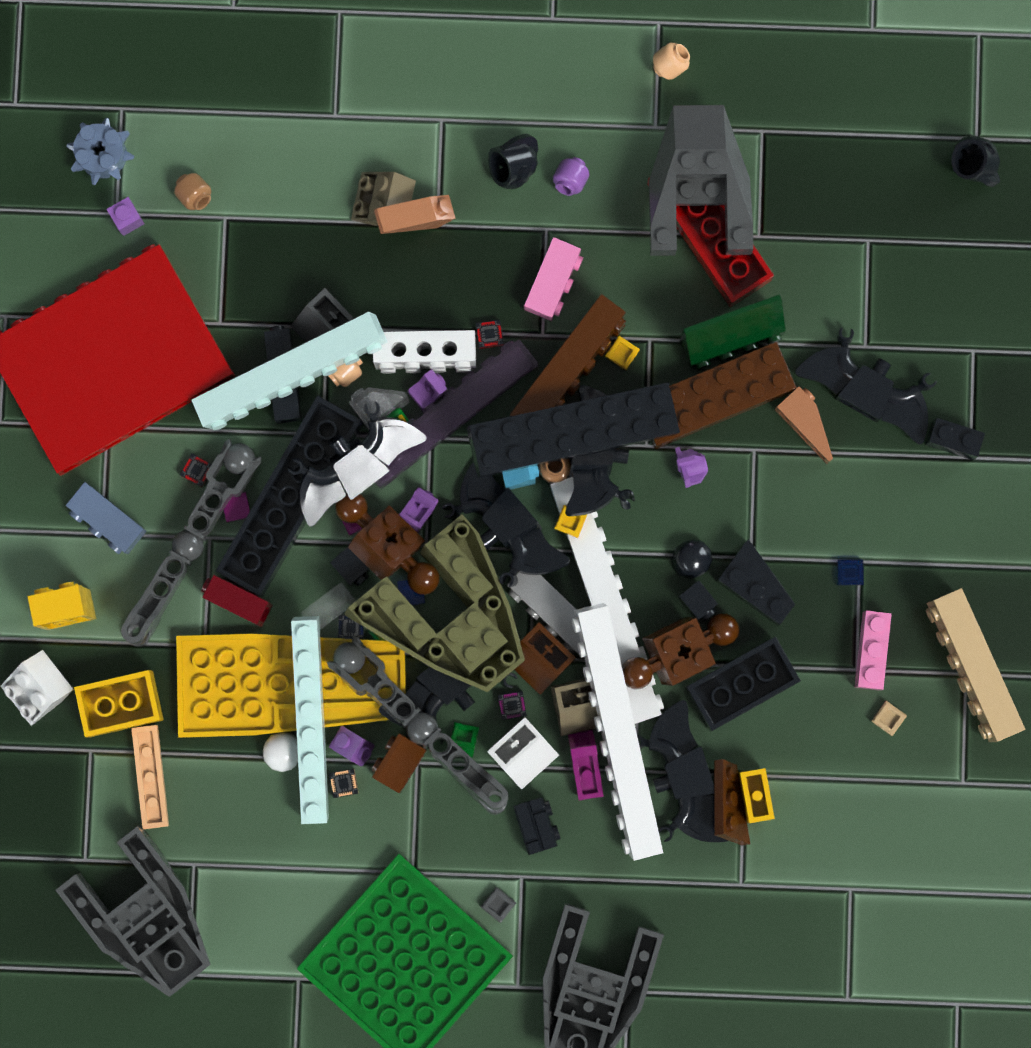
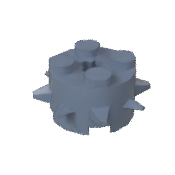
[66,118,134,185]

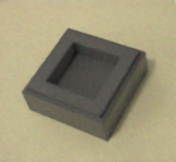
[481,887,516,923]

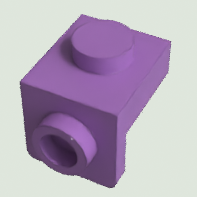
[408,369,447,410]
[399,487,438,533]
[329,726,375,767]

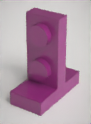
[568,730,604,800]

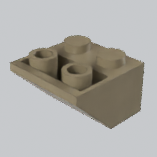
[351,172,416,226]
[550,678,598,736]

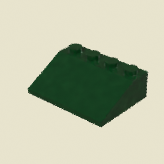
[680,294,786,370]

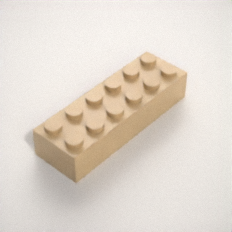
[926,588,1026,742]

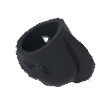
[488,134,538,189]
[951,135,1000,187]

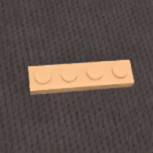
[131,725,169,829]

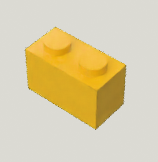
[738,768,775,823]

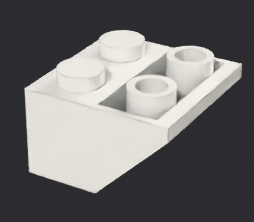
[0,650,74,725]
[487,718,559,789]

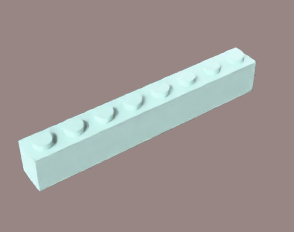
[192,312,388,431]
[291,616,329,824]

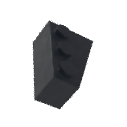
[717,539,795,626]

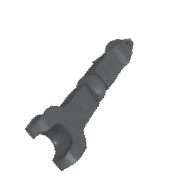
[121,439,262,647]
[327,636,508,815]

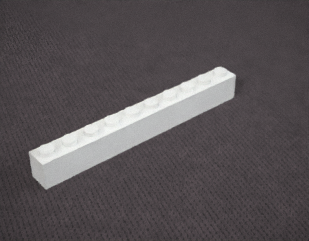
[550,477,664,724]
[572,603,663,861]

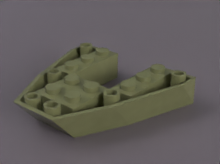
[344,514,525,692]

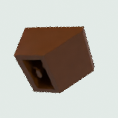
[514,623,576,695]
[371,734,427,793]

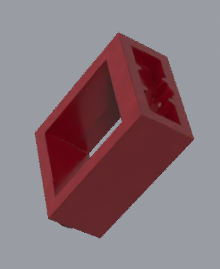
[201,575,273,627]

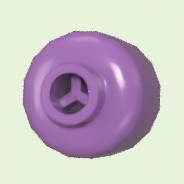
[553,157,589,196]

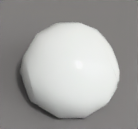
[263,732,298,772]

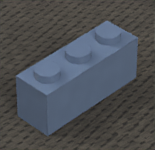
[66,482,147,554]

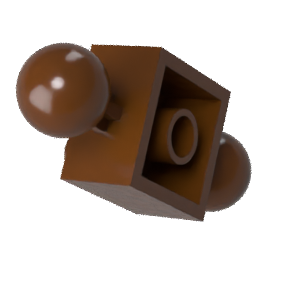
[335,492,440,595]
[622,613,739,690]

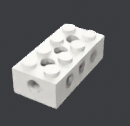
[373,330,476,374]

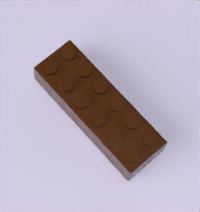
[510,294,626,417]
[651,342,796,449]

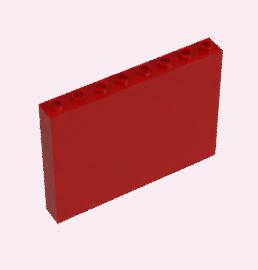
[0,244,235,476]

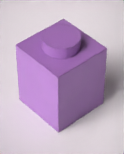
[107,197,145,236]

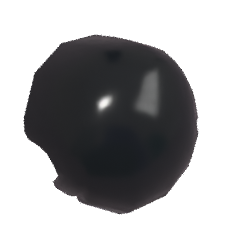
[671,539,713,579]

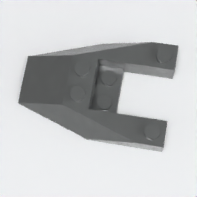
[649,105,753,256]
[56,826,211,997]
[543,903,664,1048]

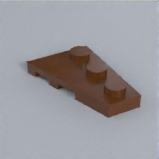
[714,759,750,846]

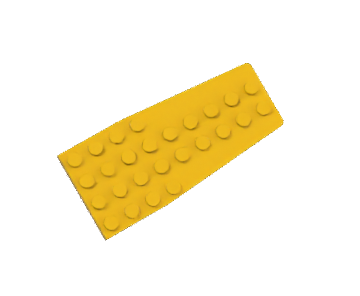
[176,634,406,738]

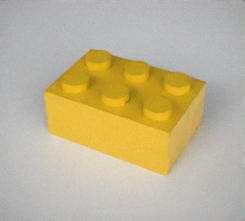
[27,582,96,630]
[74,670,164,738]

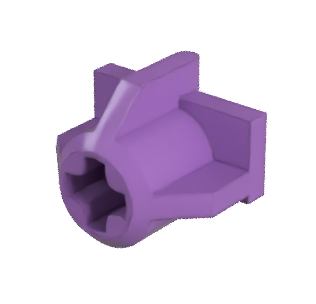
[675,447,708,488]

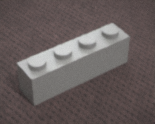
[507,573,581,656]

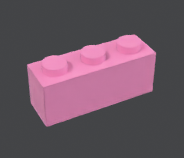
[524,237,584,321]
[855,611,891,690]

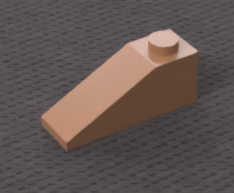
[374,195,456,234]
[775,387,833,464]

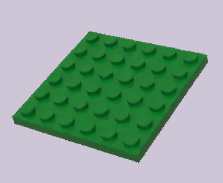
[297,853,513,1048]

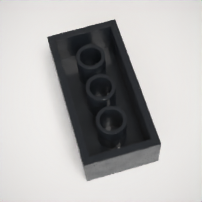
[685,637,801,732]

